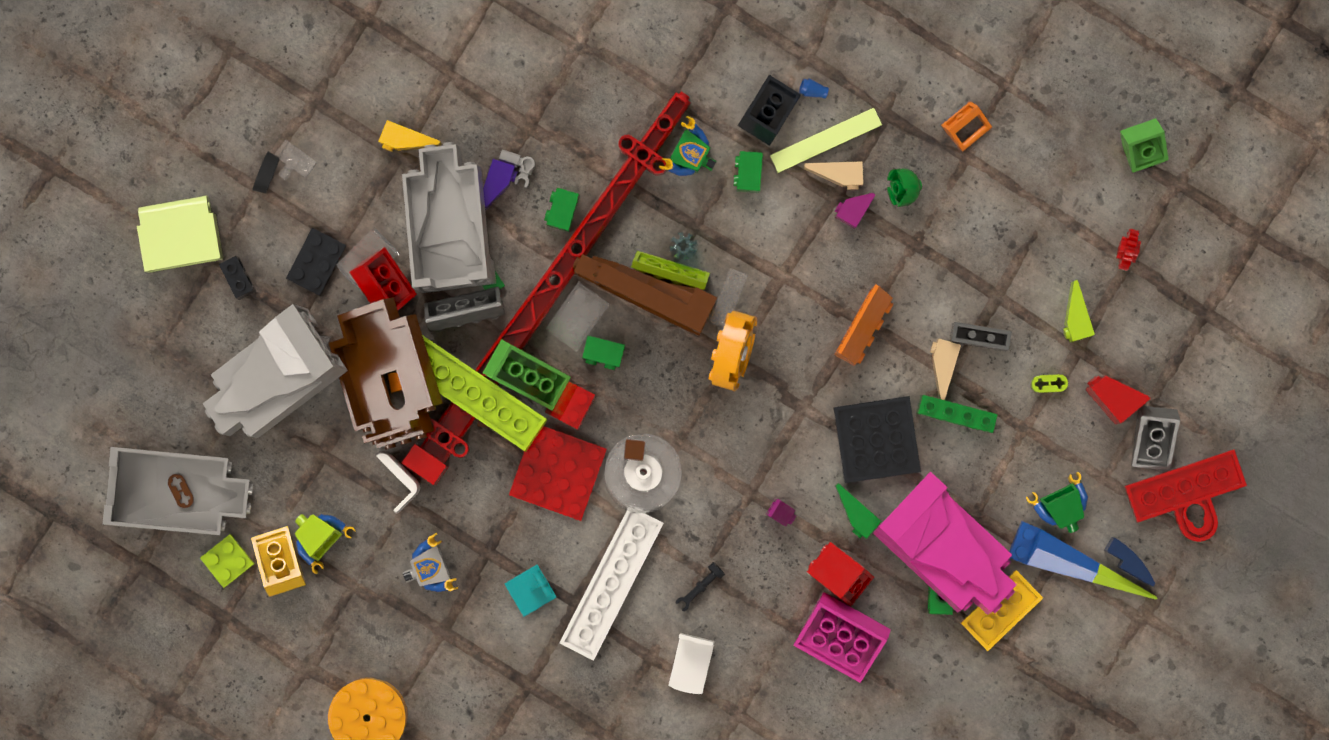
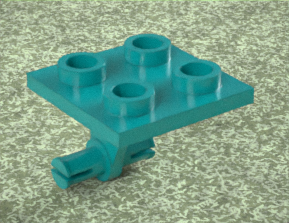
[505,564,557,617]

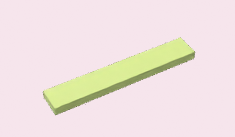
[770,108,882,173]

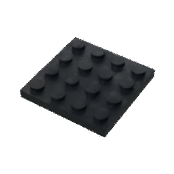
[833,396,921,483]

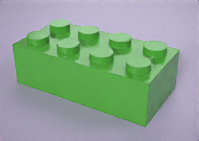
[483,339,571,411]

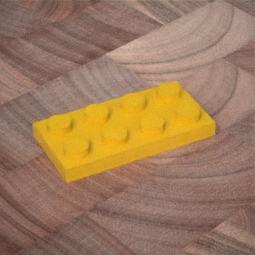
[961,570,1043,651]

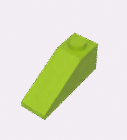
[1063,280,1095,342]

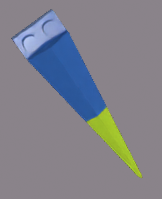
[1009,521,1158,599]

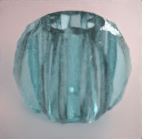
[669,232,698,260]

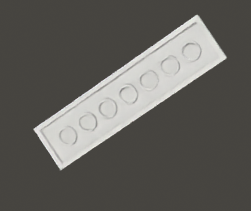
[560,506,664,661]

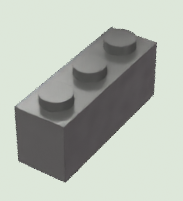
[949,322,1012,351]

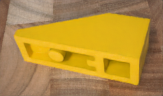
[378,120,442,152]

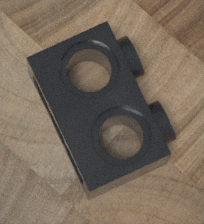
[219,256,256,300]

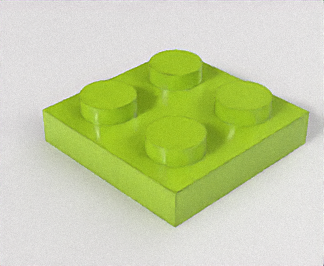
[200,534,255,588]

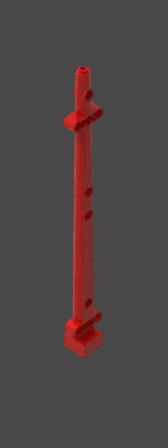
[402,92,691,486]

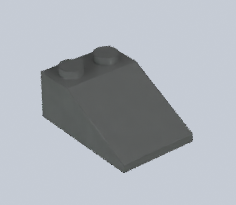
[1131,406,1180,471]

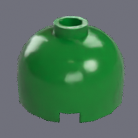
[887,168,922,207]

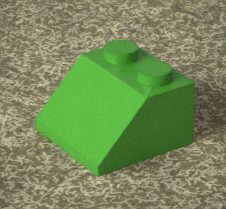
[1120,118,1168,173]

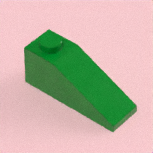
[835,483,882,539]

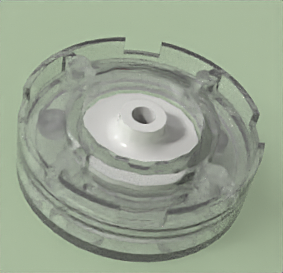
[604,434,682,513]

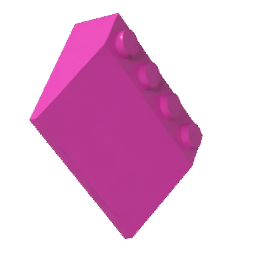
[793,592,891,683]

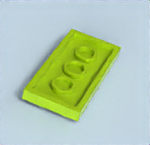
[631,251,710,290]

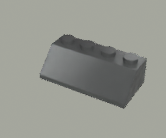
[424,287,505,332]

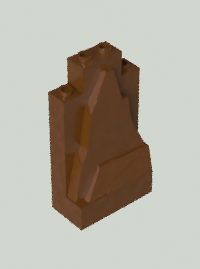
[573,254,717,337]

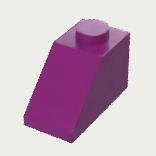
[834,193,875,229]

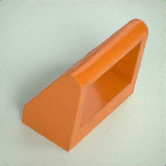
[941,101,992,152]

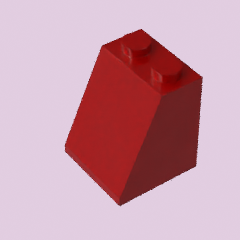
[1085,375,1150,424]
[545,382,596,430]
[807,542,874,607]

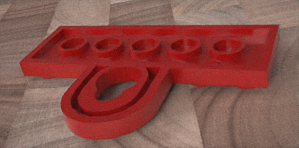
[1124,449,1247,542]

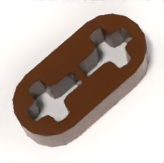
[168,474,194,508]

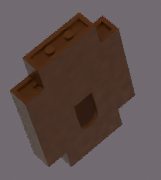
[329,298,443,450]

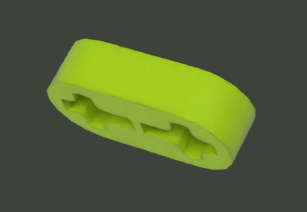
[1031,374,1068,393]

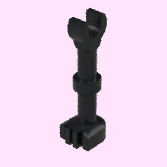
[675,562,725,612]

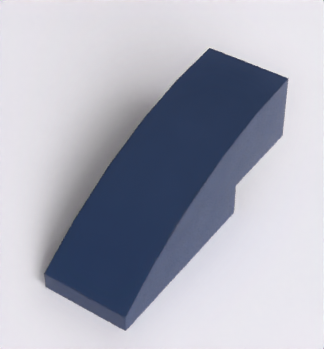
[1104,537,1155,587]

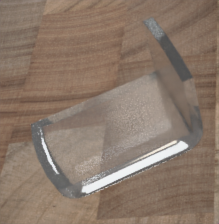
[336,227,400,289]

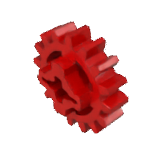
[1116,228,1141,271]

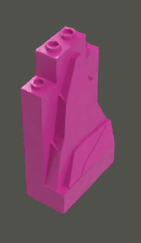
[873,472,1017,615]

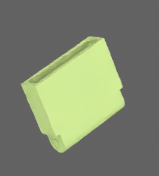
[137,196,223,273]

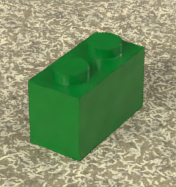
[733,151,763,193]
[544,188,580,232]
[582,336,625,370]

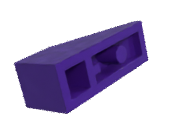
[483,159,518,211]

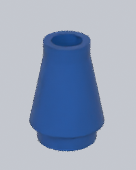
[799,78,829,99]

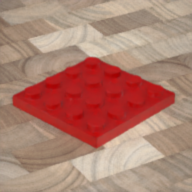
[509,426,607,521]

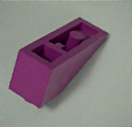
[765,498,797,527]

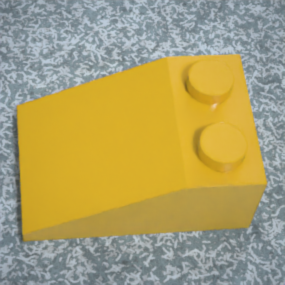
[251,526,306,597]

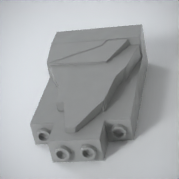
[402,142,496,293]
[203,304,348,438]
[103,447,253,535]

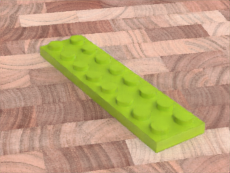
[422,335,547,452]

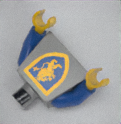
[403,533,458,592]

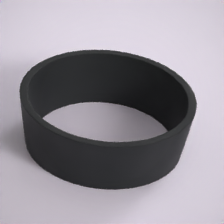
[252,151,280,194]

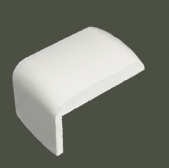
[376,451,421,514]
[668,633,715,694]

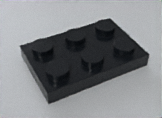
[286,228,347,296]

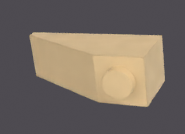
[804,162,863,190]
[930,339,961,400]

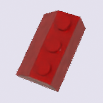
[349,247,417,310]

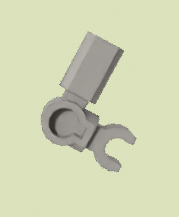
[499,149,535,188]

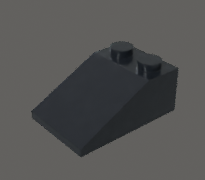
[737,75,801,146]

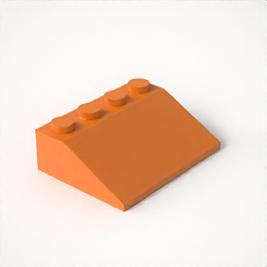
[834,284,893,366]

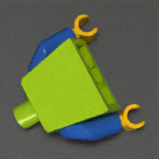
[295,514,356,574]

